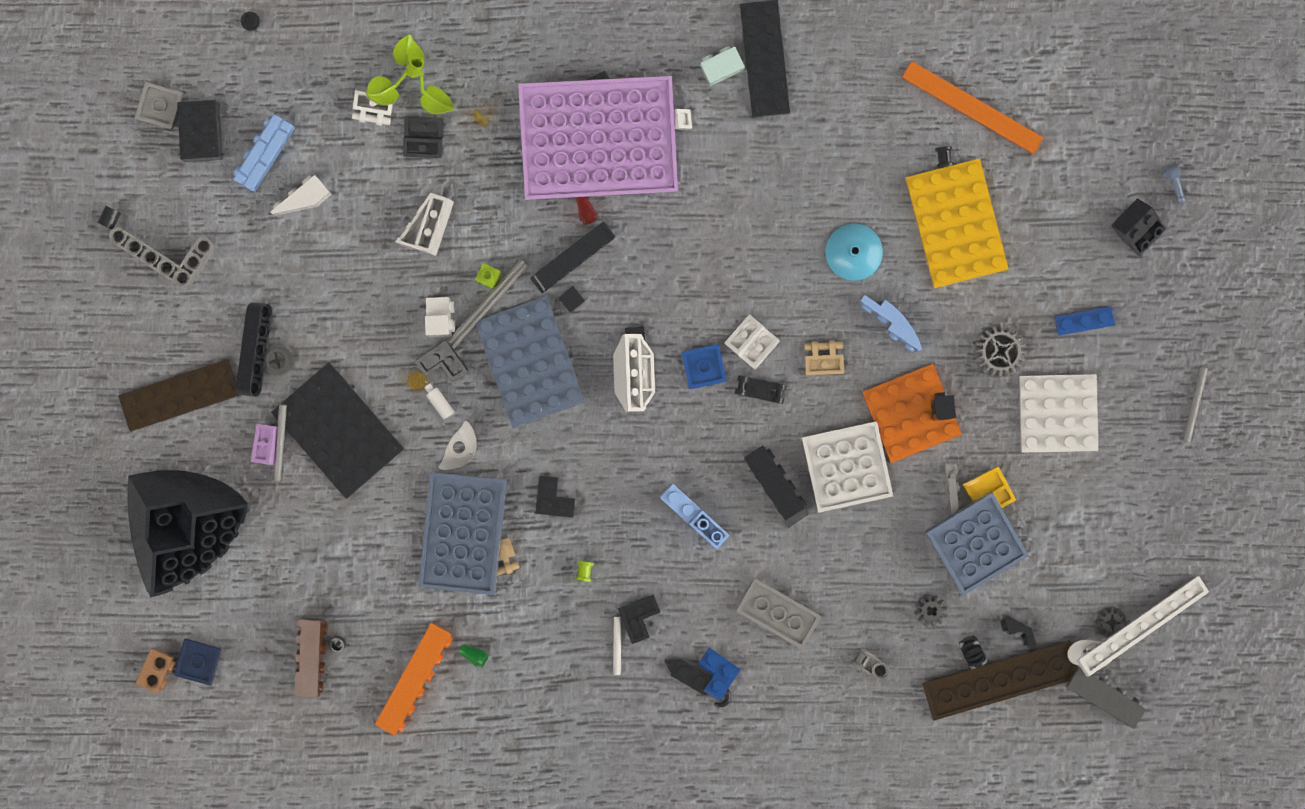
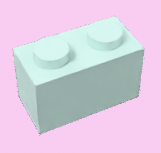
[700,46,745,86]

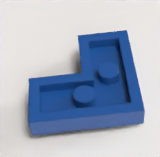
[698,647,741,702]

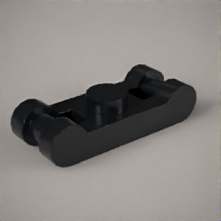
[734,375,787,404]

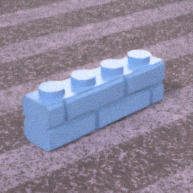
[233,114,295,192]

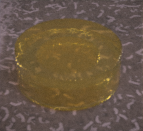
[472,108,490,127]
[407,372,427,391]

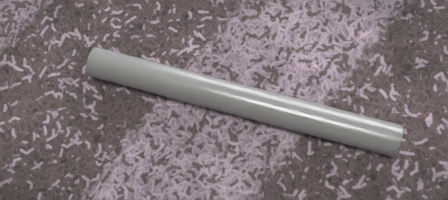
[1183,367,1208,443]
[273,404,287,481]

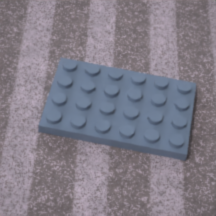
[476,296,585,429]
[418,472,507,595]

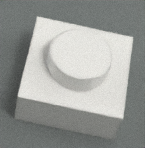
[674,109,692,130]

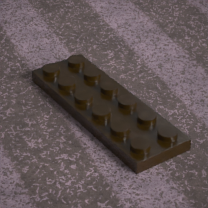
[118,359,240,432]

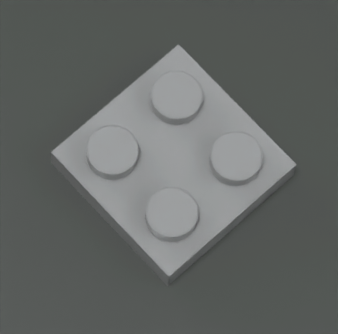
[135,82,183,130]

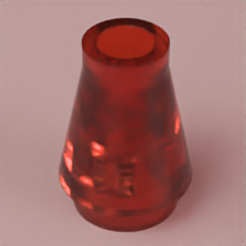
[576,196,598,225]

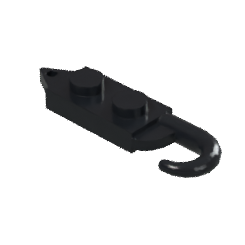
[664,659,731,707]

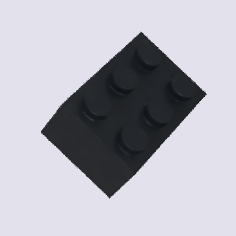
[177,100,223,162]

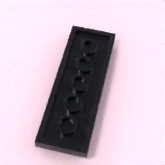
[740,0,790,118]

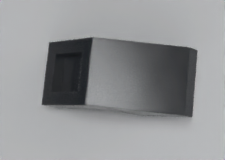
[1000,614,1037,649]

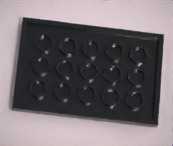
[271,362,404,499]

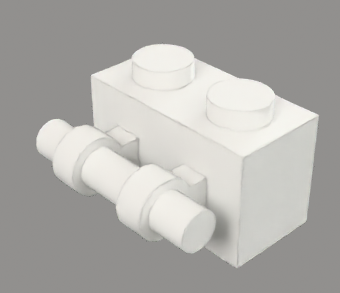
[352,85,394,126]

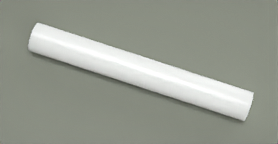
[613,617,621,675]

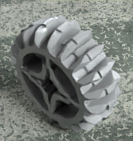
[974,326,1027,378]

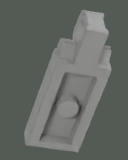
[943,463,962,516]

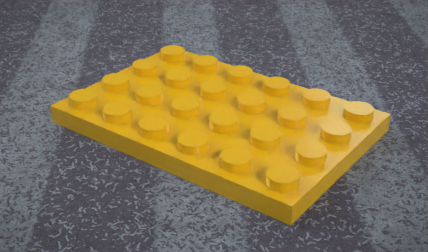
[905,159,1009,289]

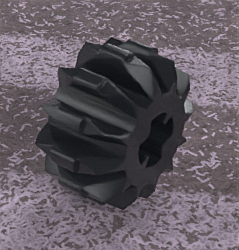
[959,635,987,670]

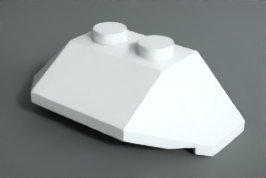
[613,334,655,412]

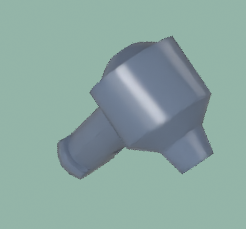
[1161,164,1186,204]

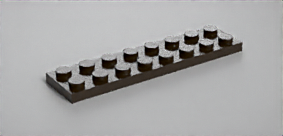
[922,640,1078,721]

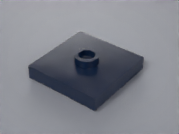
[174,638,222,686]

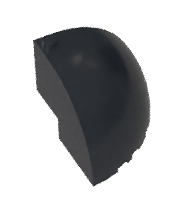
[127,470,248,598]

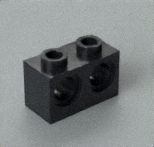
[930,392,956,421]

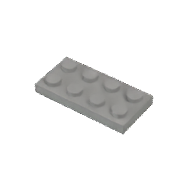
[736,578,822,650]

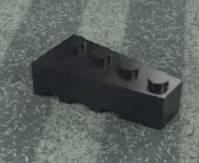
[744,445,808,528]

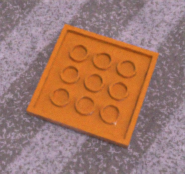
[862,364,962,463]

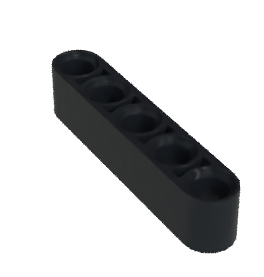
[530,222,616,294]
[236,302,272,397]

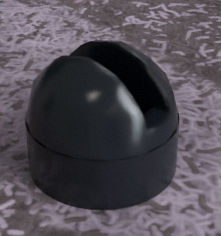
[329,636,346,653]

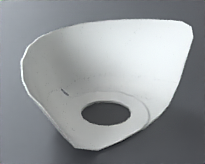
[439,421,477,470]

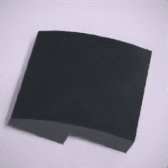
[403,117,443,158]

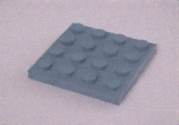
[925,491,1029,596]

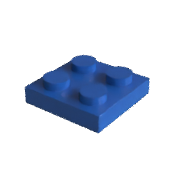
[681,344,727,390]

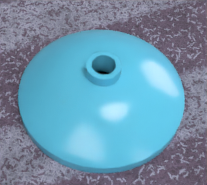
[825,223,883,281]

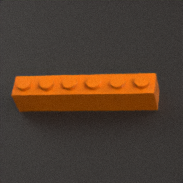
[375,622,453,736]

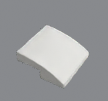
[725,314,780,370]

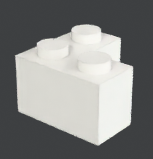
[425,297,455,338]

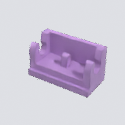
[251,424,277,465]

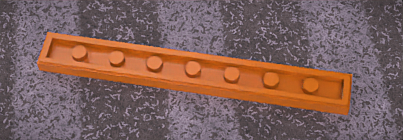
[902,61,1044,155]

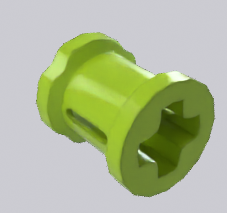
[574,560,594,582]

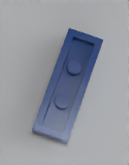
[1054,306,1115,336]

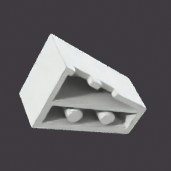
[395,193,454,256]

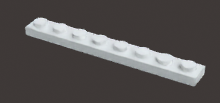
[1076,576,1209,676]

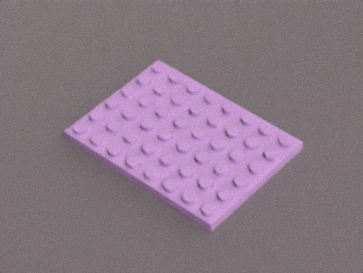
[518,76,678,200]

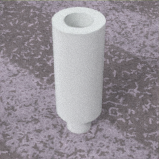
[424,383,455,420]

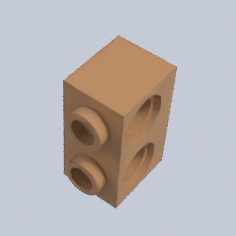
[135,647,176,693]

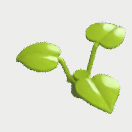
[366,34,454,114]

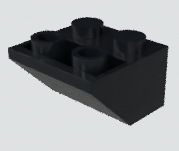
[1111,198,1166,256]

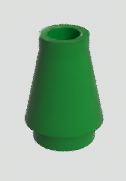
[459,644,489,668]

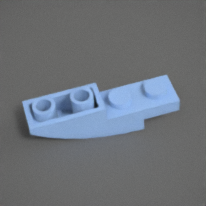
[859,295,922,353]
[659,483,730,549]

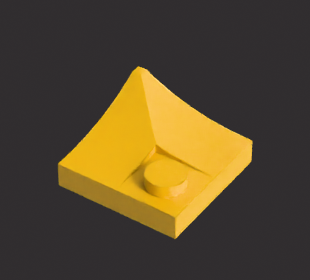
[961,466,1016,508]

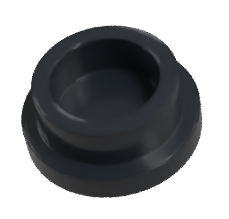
[241,12,260,31]

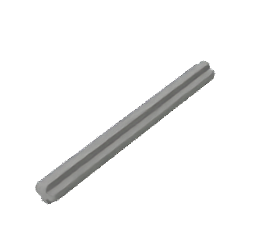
[447,260,528,349]

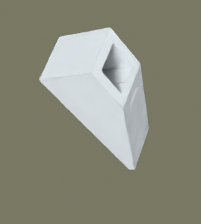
[271,175,332,216]

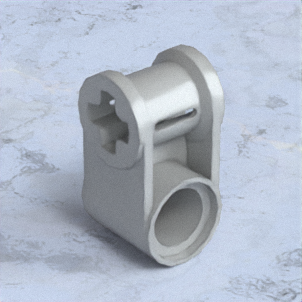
[851,648,889,679]

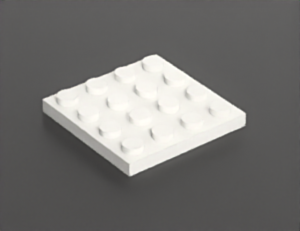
[1019,374,1098,453]
[802,421,893,513]

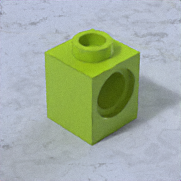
[475,263,502,290]

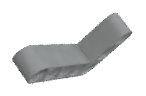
[109,227,215,288]

